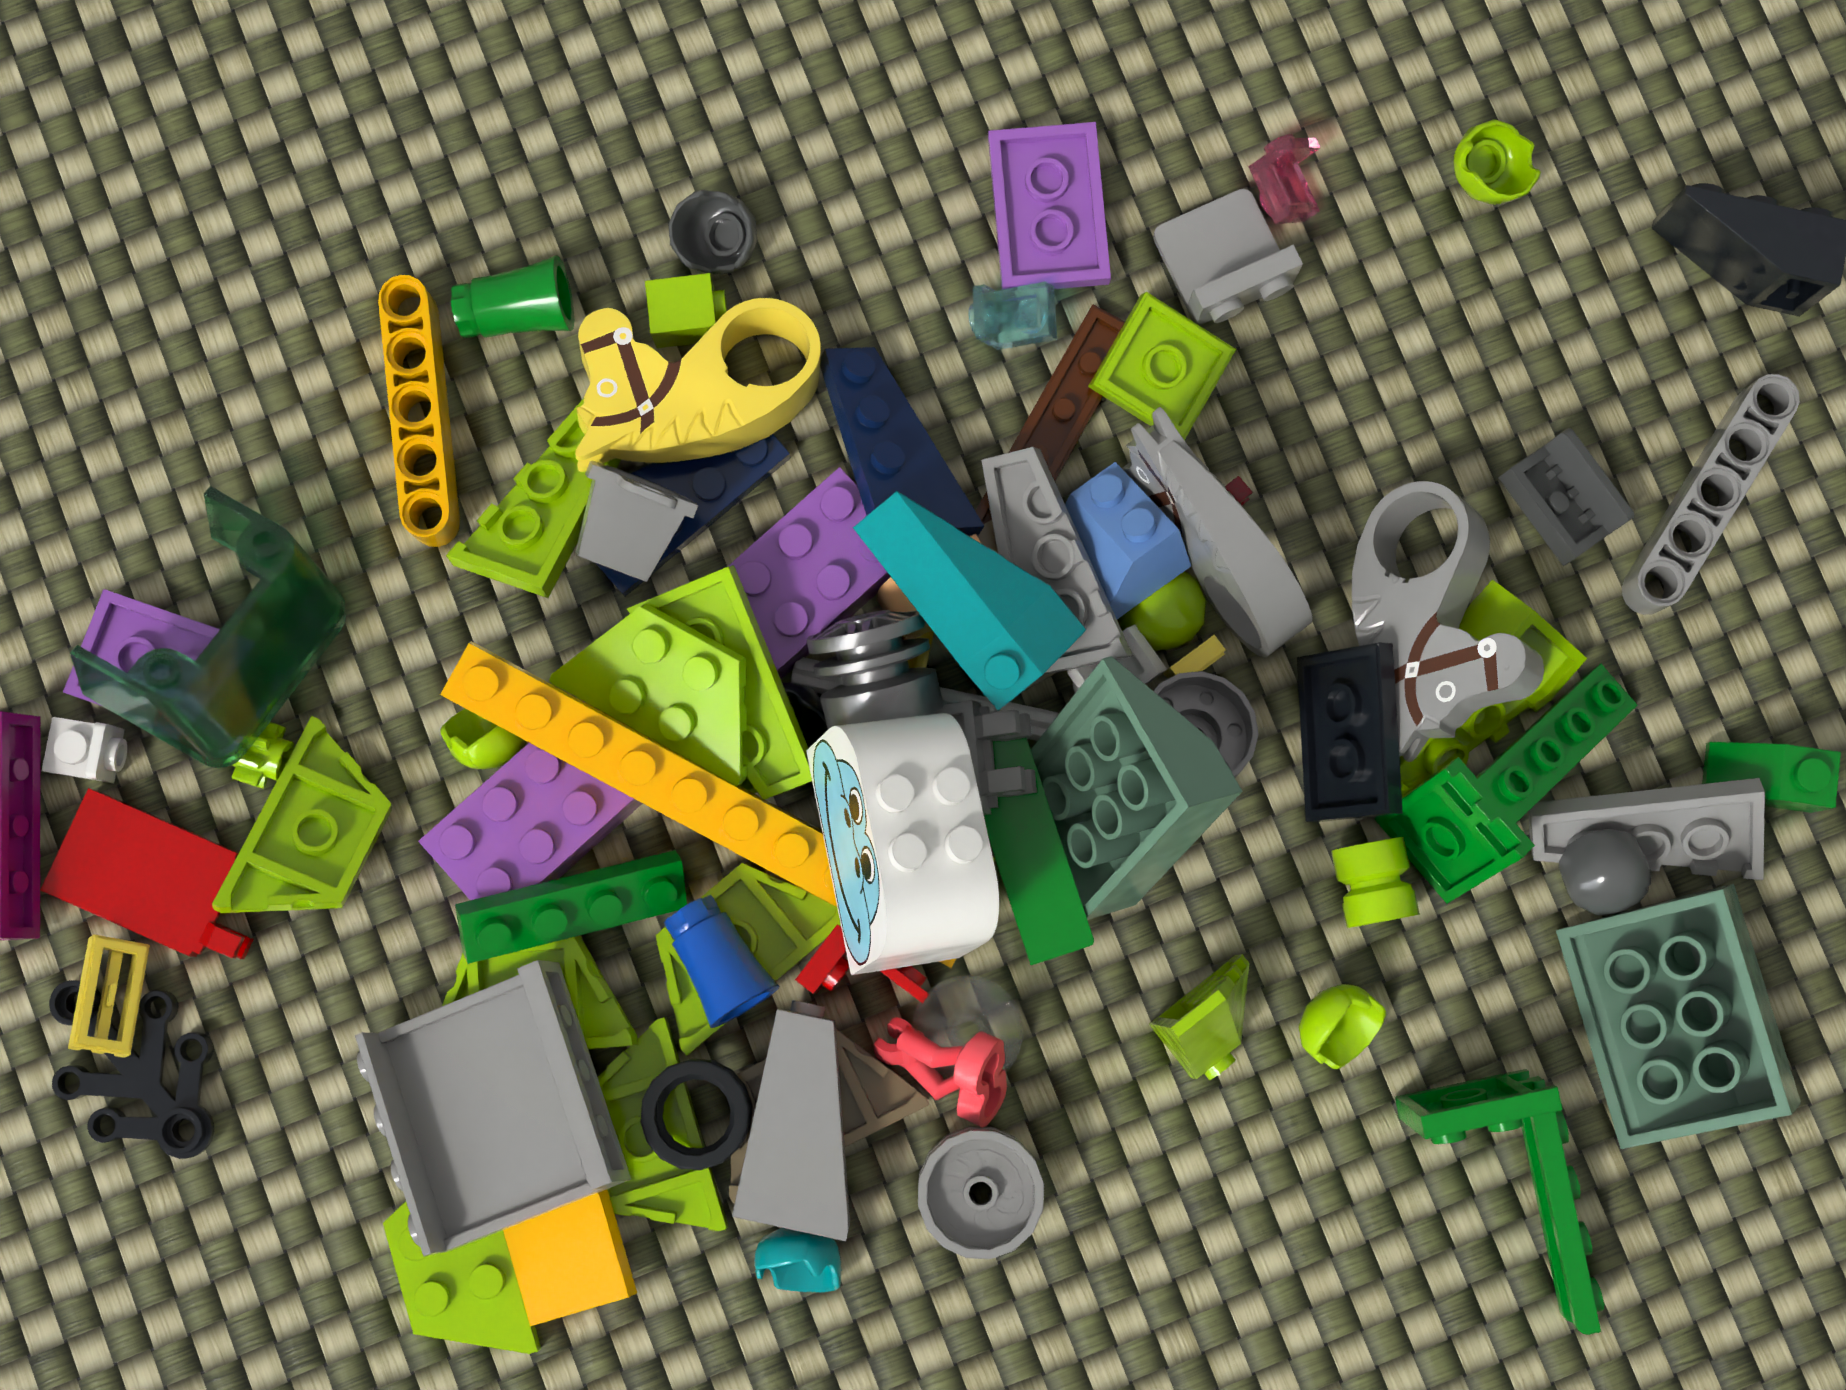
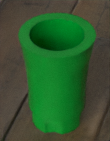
[451,255,575,338]

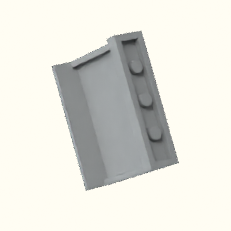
[355,960,631,1256]

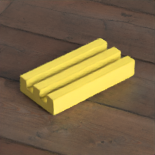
[68,934,150,1058]

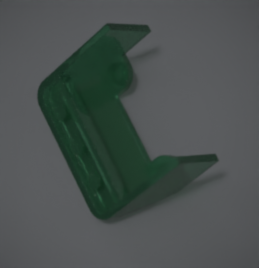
[70,486,346,768]

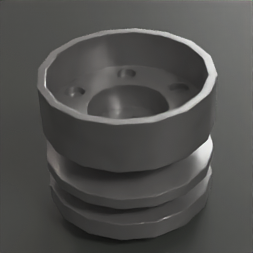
[806,610,944,729]
[1154,671,1259,779]

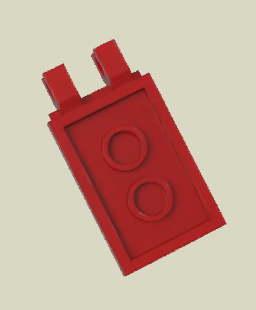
[40,788,254,959]

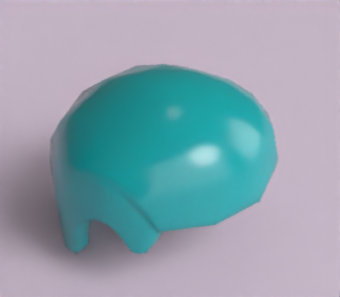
[754,1228,842,1292]

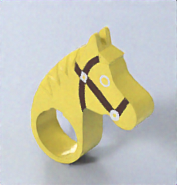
[575,298,821,472]

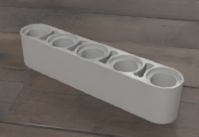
[1622,374,1800,615]

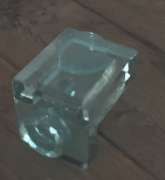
[969,281,1057,350]

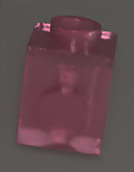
[1248,134,1321,224]

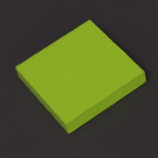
[1088,292,1236,441]

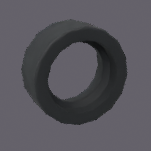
[640,1059,752,1170]

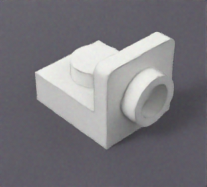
[41,717,127,783]

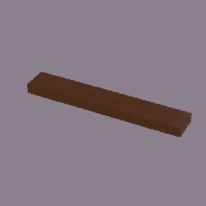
[976,304,1125,524]

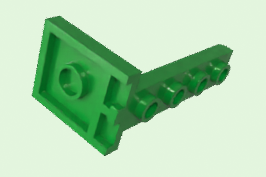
[1374,664,1638,904]
[1395,1069,1604,1335]

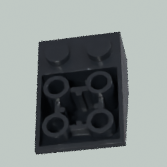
[1652,183,1846,317]

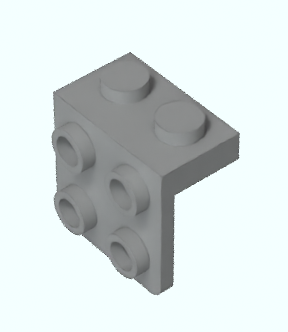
[1153,189,1303,325]

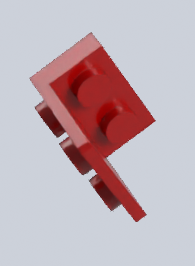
[795,924,930,1004]

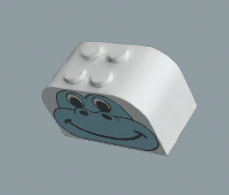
[806,713,999,975]

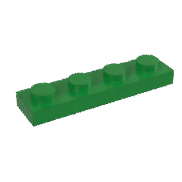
[455,850,687,964]

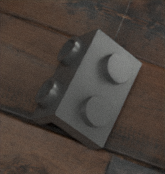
[1498,428,1634,566]

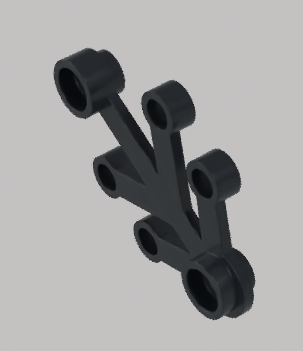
[49,980,214,1159]

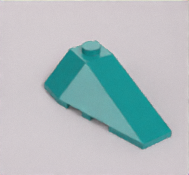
[853,491,1086,711]

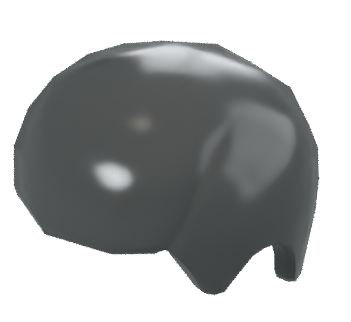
[668,190,758,275]
[1559,829,1652,915]

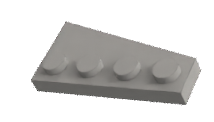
[981,447,1133,675]

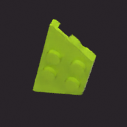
[548,604,747,787]
[212,716,392,913]
[655,863,841,1056]
[442,936,638,1049]
[597,1017,729,1231]
[383,1201,541,1354]

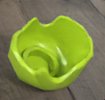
[1454,119,1541,205]
[1117,572,1207,651]
[440,708,527,769]
[1299,984,1386,1070]

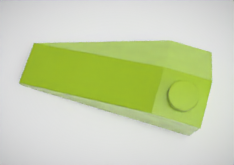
[1399,579,1587,796]
[1149,954,1250,1080]

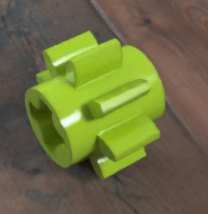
[223,717,294,789]

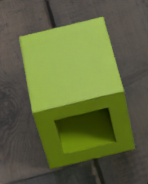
[645,273,728,348]

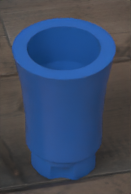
[664,895,780,1028]

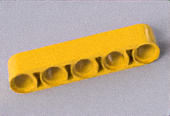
[378,275,460,547]

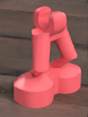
[873,1017,1007,1128]

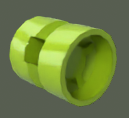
[1331,837,1420,928]

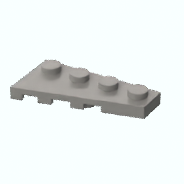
[1528,778,1765,880]

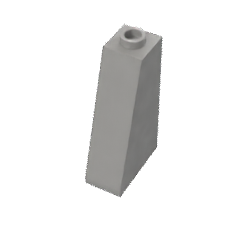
[732,1000,850,1241]

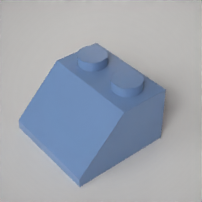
[1065,462,1192,619]

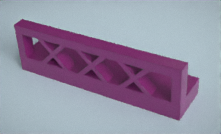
[0,711,41,941]

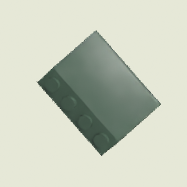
[1031,656,1243,920]
[1556,884,1801,1149]

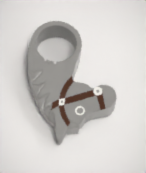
[1122,407,1312,658]
[1352,481,1544,762]

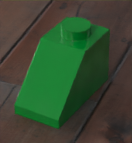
[1702,742,1841,813]

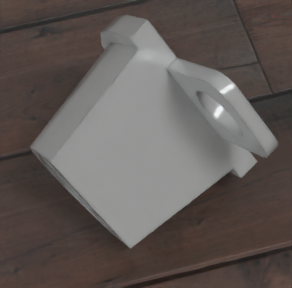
[576,461,698,582]

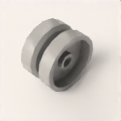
[918,1126,1044,1259]

